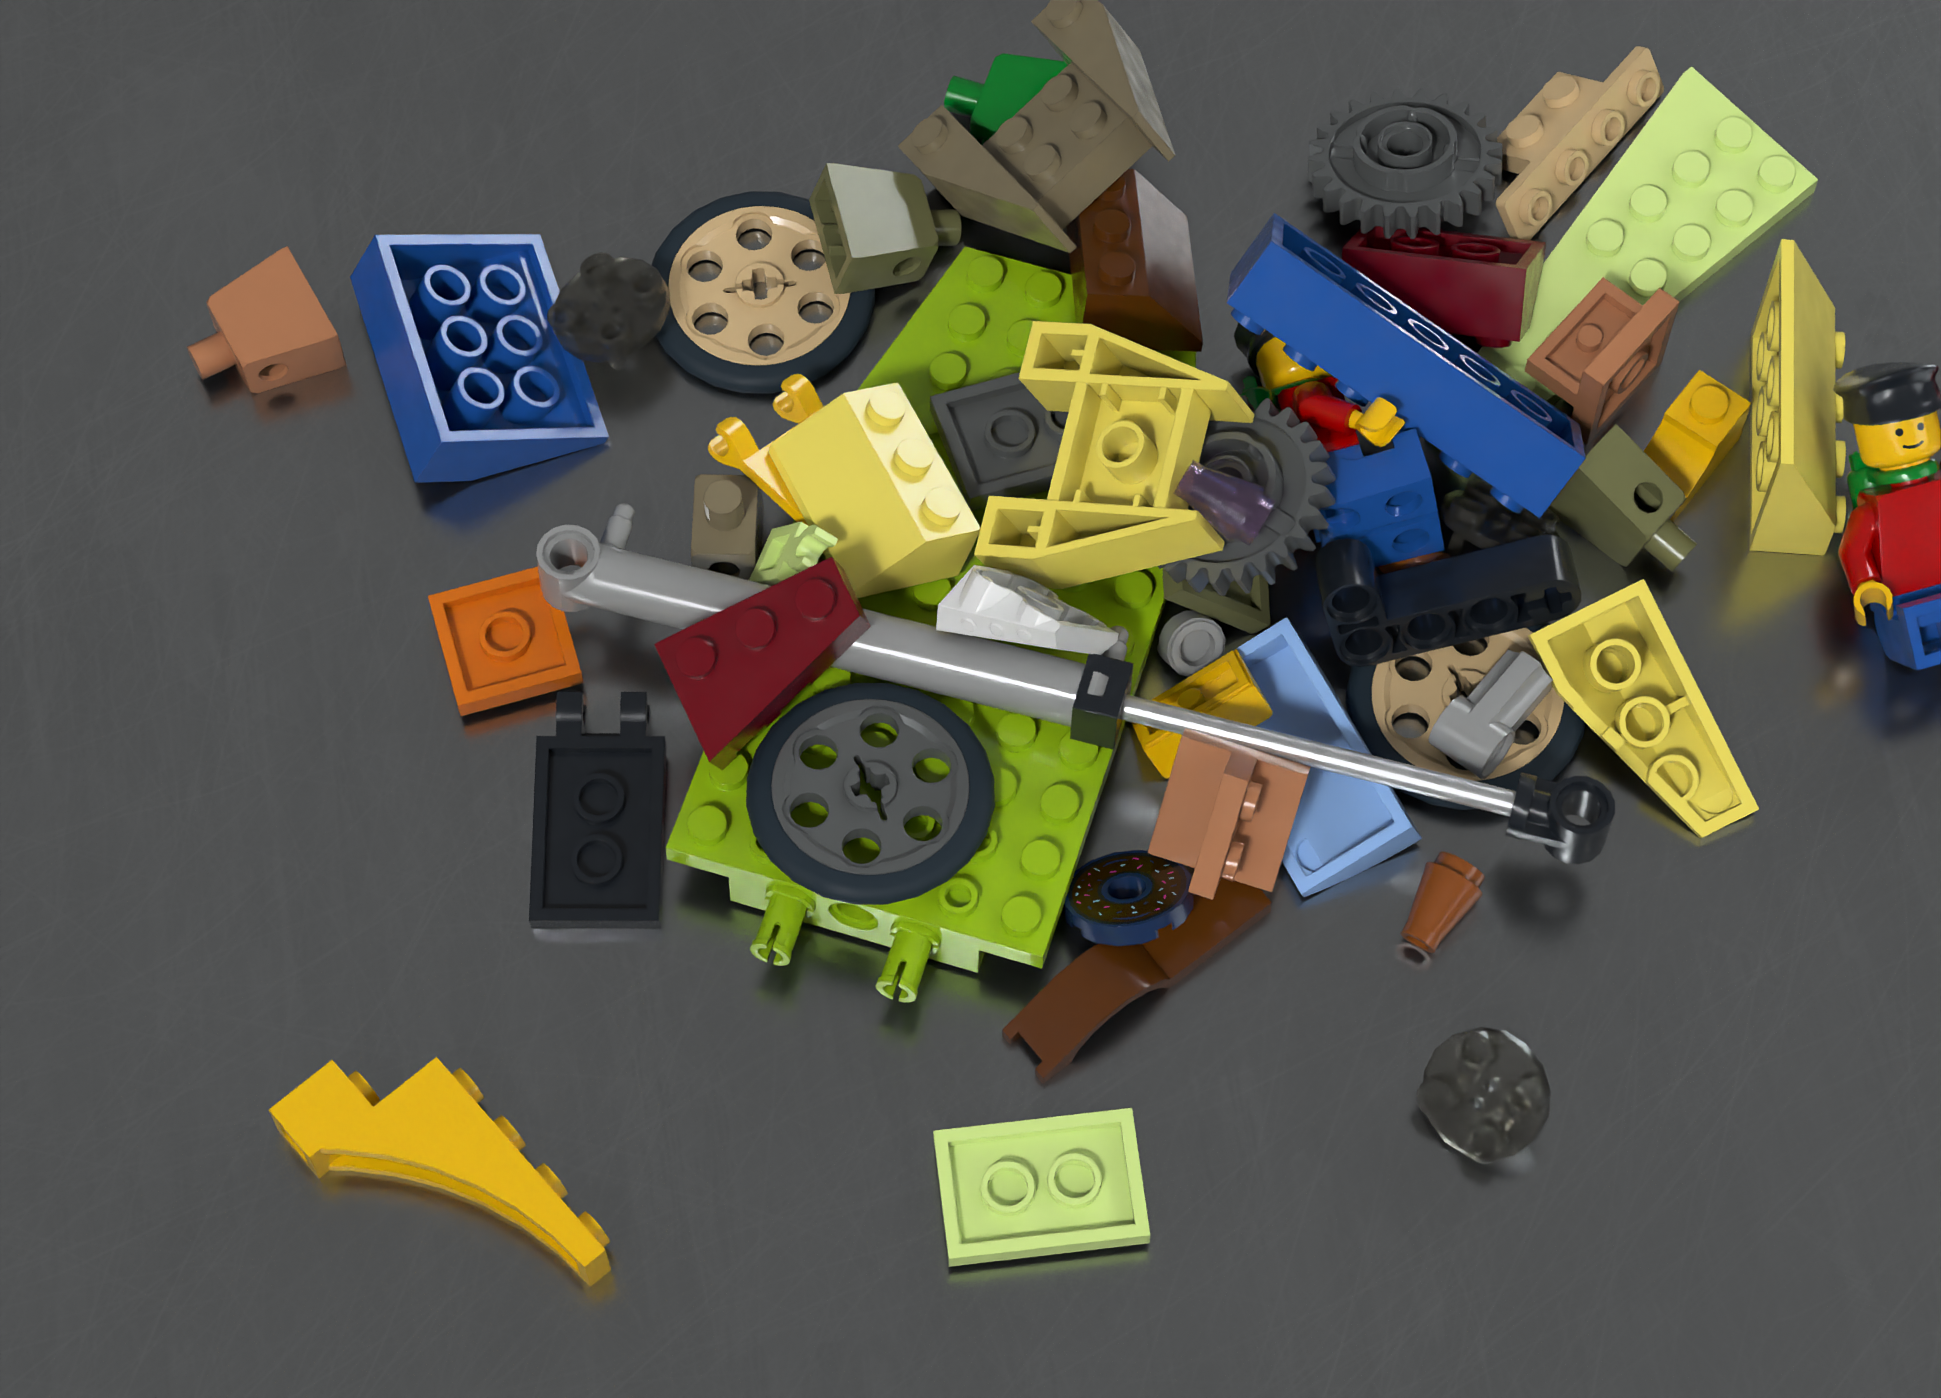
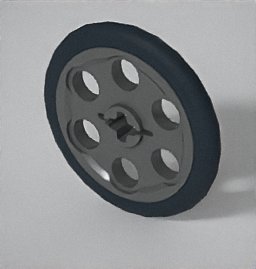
[746,683,995,905]

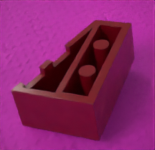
[654,557,871,770]

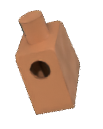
[187,246,346,393]

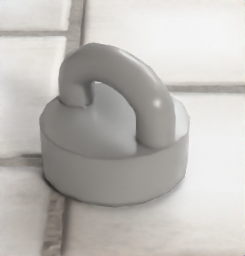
[1157,610,1225,677]

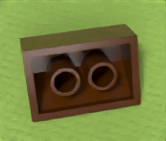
[1067,169,1203,352]

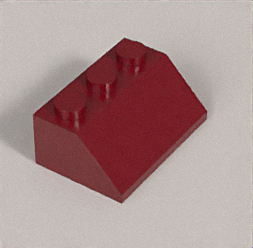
[1342,226,1546,348]

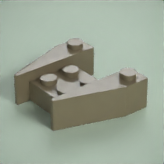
[898,0,1175,253]

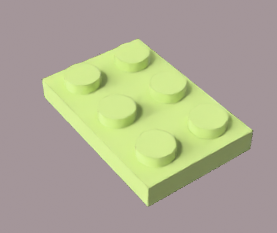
[933,1108,1150,1267]

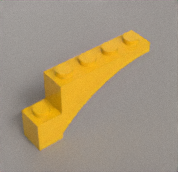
[269,1057,611,1287]

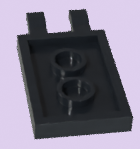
[529,691,667,929]

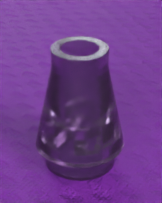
[1173,460,1276,546]

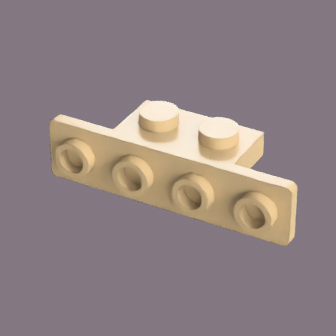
[1496,46,1664,240]

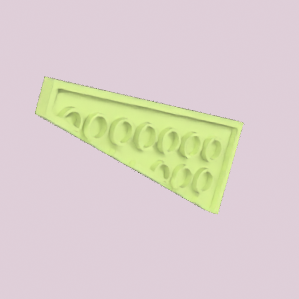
[1477,67,1818,405]

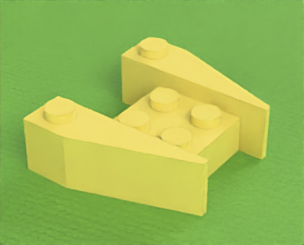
[974,321,1255,589]

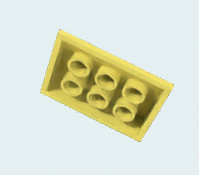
[1749,239,1846,556]

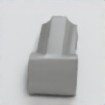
[1428,649,1553,779]

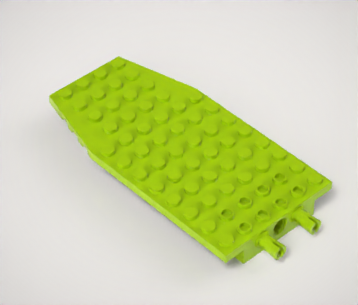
[666,246,1196,1003]

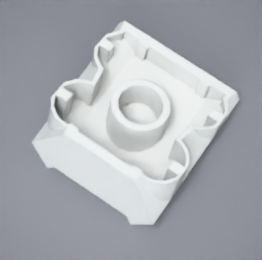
[936,565,1119,655]

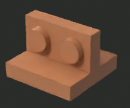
[1525,277,1680,444]
[1147,728,1311,900]

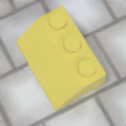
[768,382,980,598]

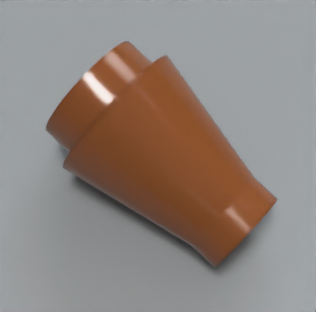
[1400,851,1485,953]

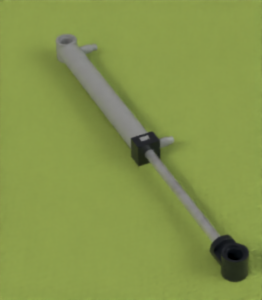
[536,503,1615,864]

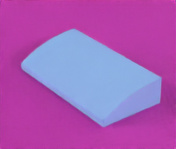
[1234,617,1422,897]

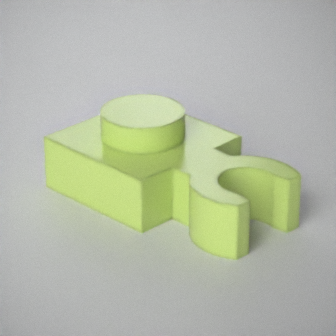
[749,522,838,586]

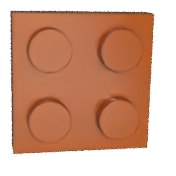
[428,566,584,716]

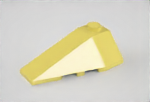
[1528,579,1759,838]

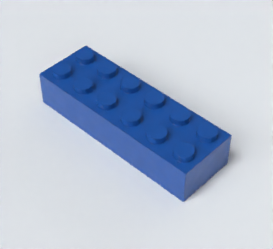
[1227,213,1586,518]

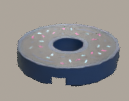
[1064,850,1194,946]

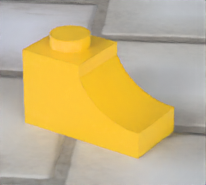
[1644,369,1751,522]

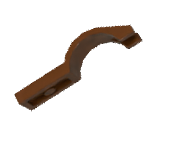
[1002,878,1272,1084]

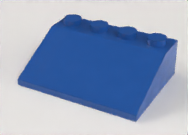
[350,234,609,483]

